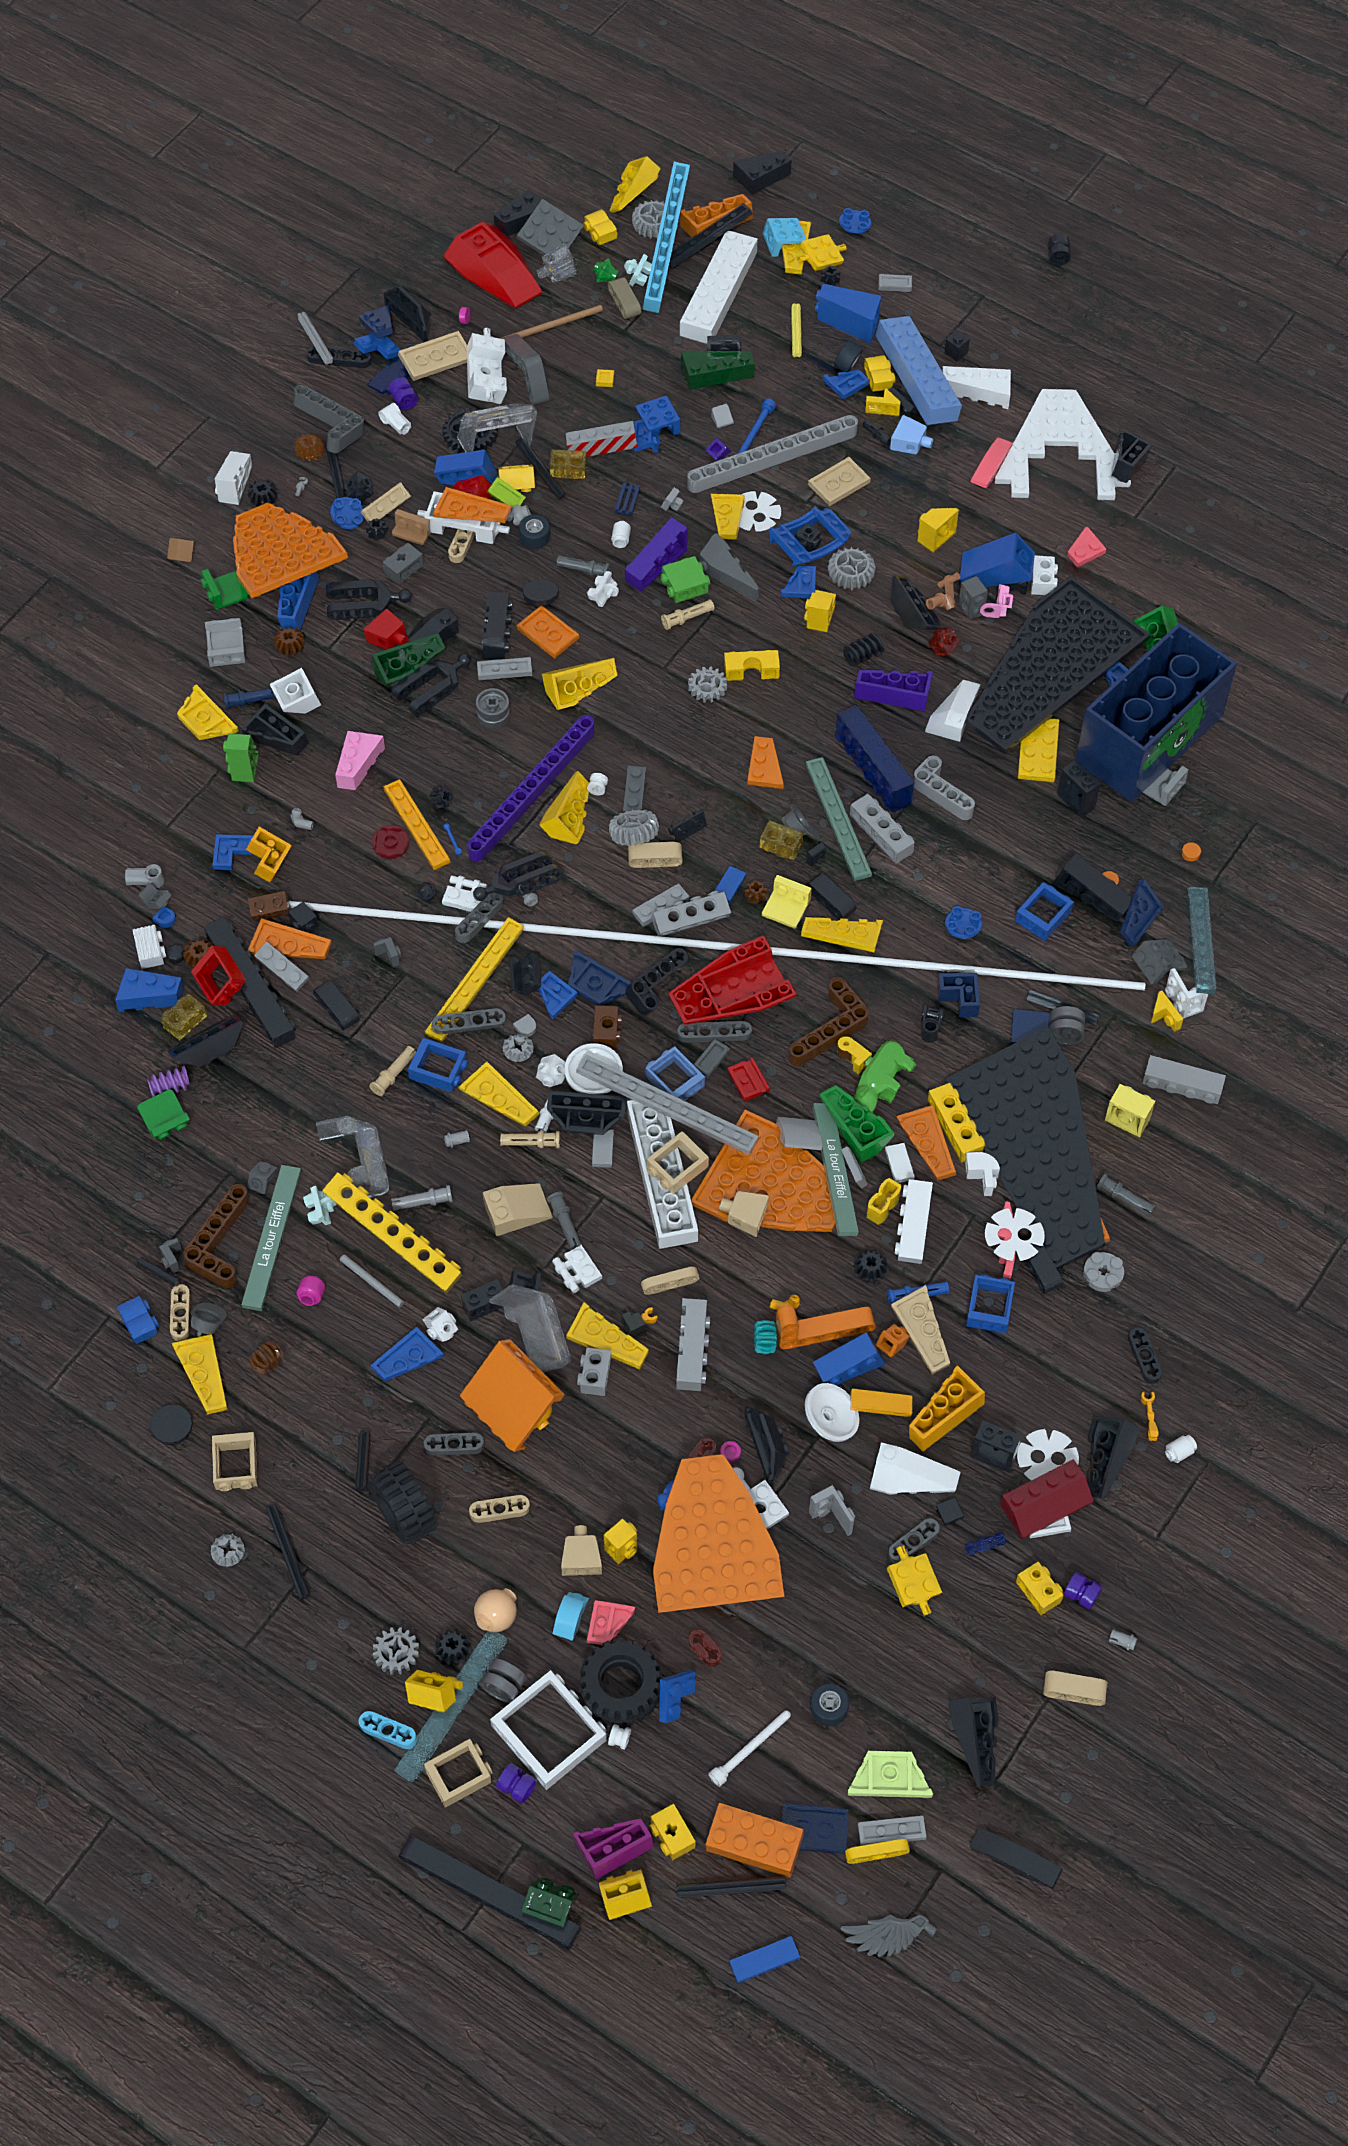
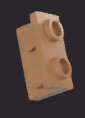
[392,509,430,545]

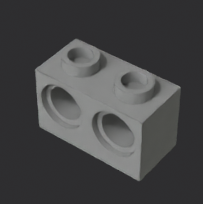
[577,1348,611,1396]

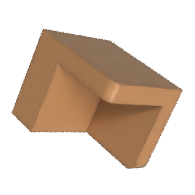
[167,538,194,562]

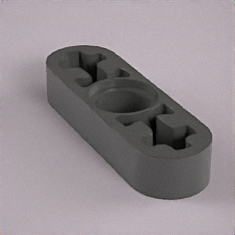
[424,1433,484,1456]
[888,1518,940,1564]

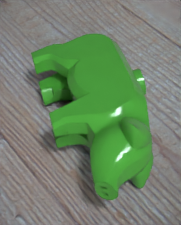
[854,1040,916,1113]

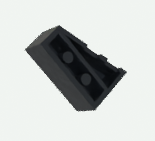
[733,151,792,195]
[494,189,542,236]
[1111,429,1153,483]
[241,704,309,756]

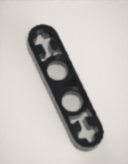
[306,347,371,368]

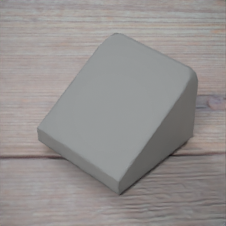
[711,404,734,428]

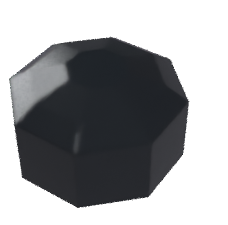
[166,944,185,964]

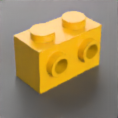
[604,1519,637,1565]
[1016,1562,1063,1616]

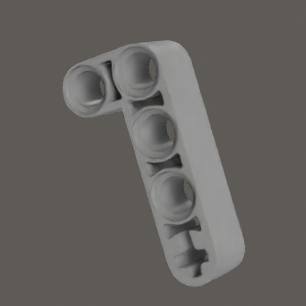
[913,756,975,820]

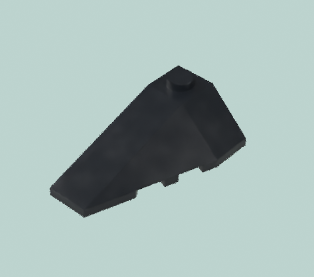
[1087,1416,1140,1499]

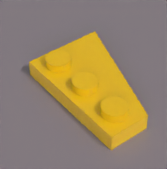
[711,494,745,539]

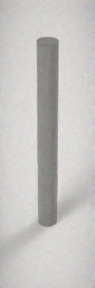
[340,1254,404,1308]

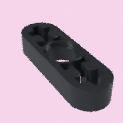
[1128,1327,1162,1384]

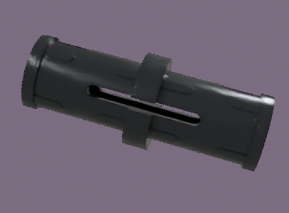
[862,418,891,447]

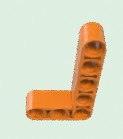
[776,1305,876,1349]

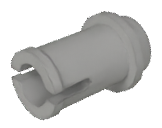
[518,884,538,906]
[444,1130,470,1148]
[1109,1629,1137,1651]

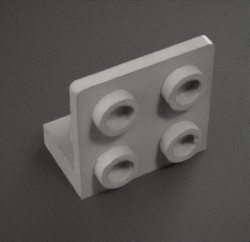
[1143,766,1188,806]
[809,1485,855,1536]

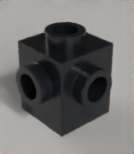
[346,471,372,503]
[795,524,821,552]

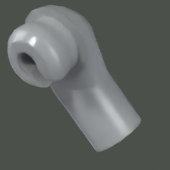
[290,808,314,830]

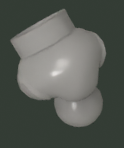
[506,505,531,526]

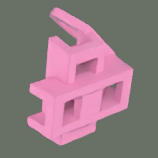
[980,584,1013,618]

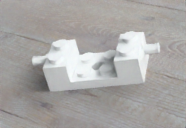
[467,328,507,404]
[417,492,510,544]

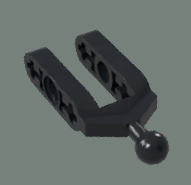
[326,580,412,620]
[391,654,471,717]
[473,851,563,901]

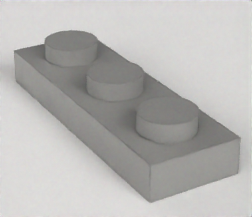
[477,657,532,680]
[632,883,689,927]
[254,942,310,992]
[857,1816,926,1846]

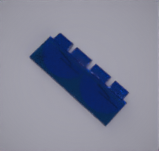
[367,344,414,395]

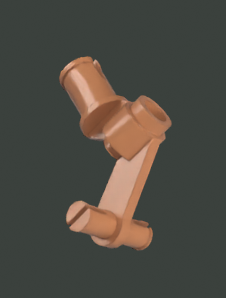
[926,573,960,611]

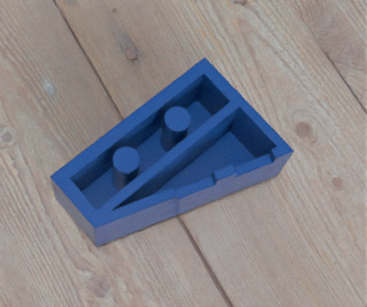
[434,450,497,485]
[115,968,184,1012]

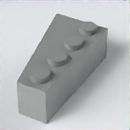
[676,1298,710,1391]

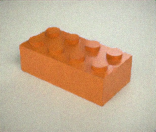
[705,1803,804,1878]

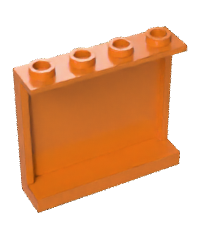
[460,1339,565,1452]

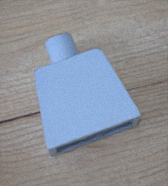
[890,415,933,454]

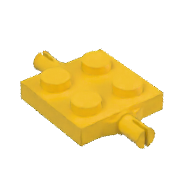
[797,234,846,271]
[887,1545,942,1616]

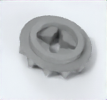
[503,1033,533,1062]
[211,1534,245,1567]

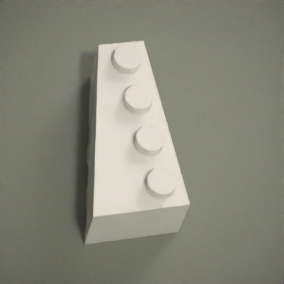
[942,366,1011,409]

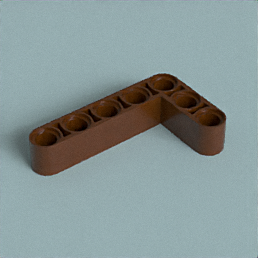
[789,977,869,1066]
[184,1184,249,1289]

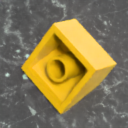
[498,464,535,492]
[917,508,959,552]

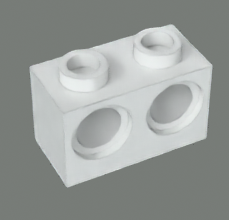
[1031,556,1058,595]

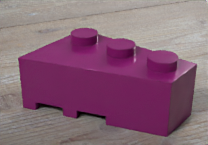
[573,1819,654,1879]

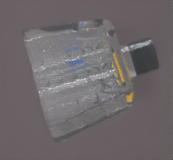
[536,243,577,283]

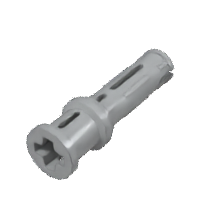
[391,1185,453,1211]

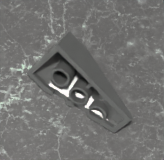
[699,533,759,601]

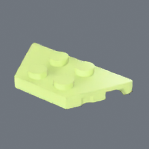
[848,1751,933,1798]

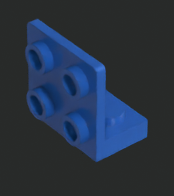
[636,395,680,435]

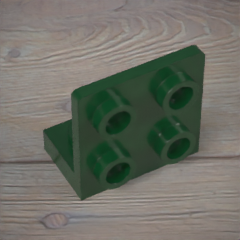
[521,1877,579,1927]

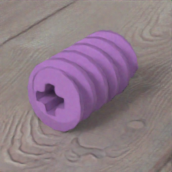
[147,1066,190,1097]

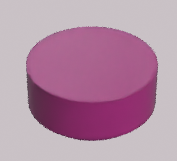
[459,307,470,324]
[720,1441,741,1463]

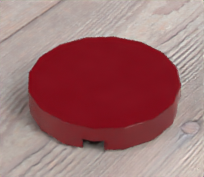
[372,825,409,859]

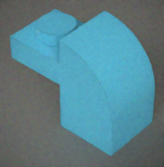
[552,1592,589,1640]

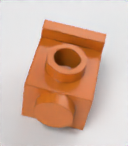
[876,1324,910,1357]

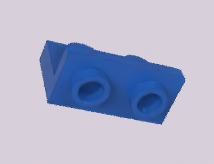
[633,419,661,453]

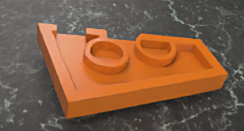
[747,736,784,789]

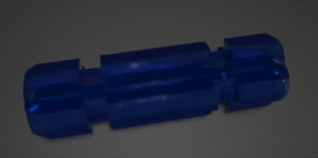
[965,1533,1006,1555]

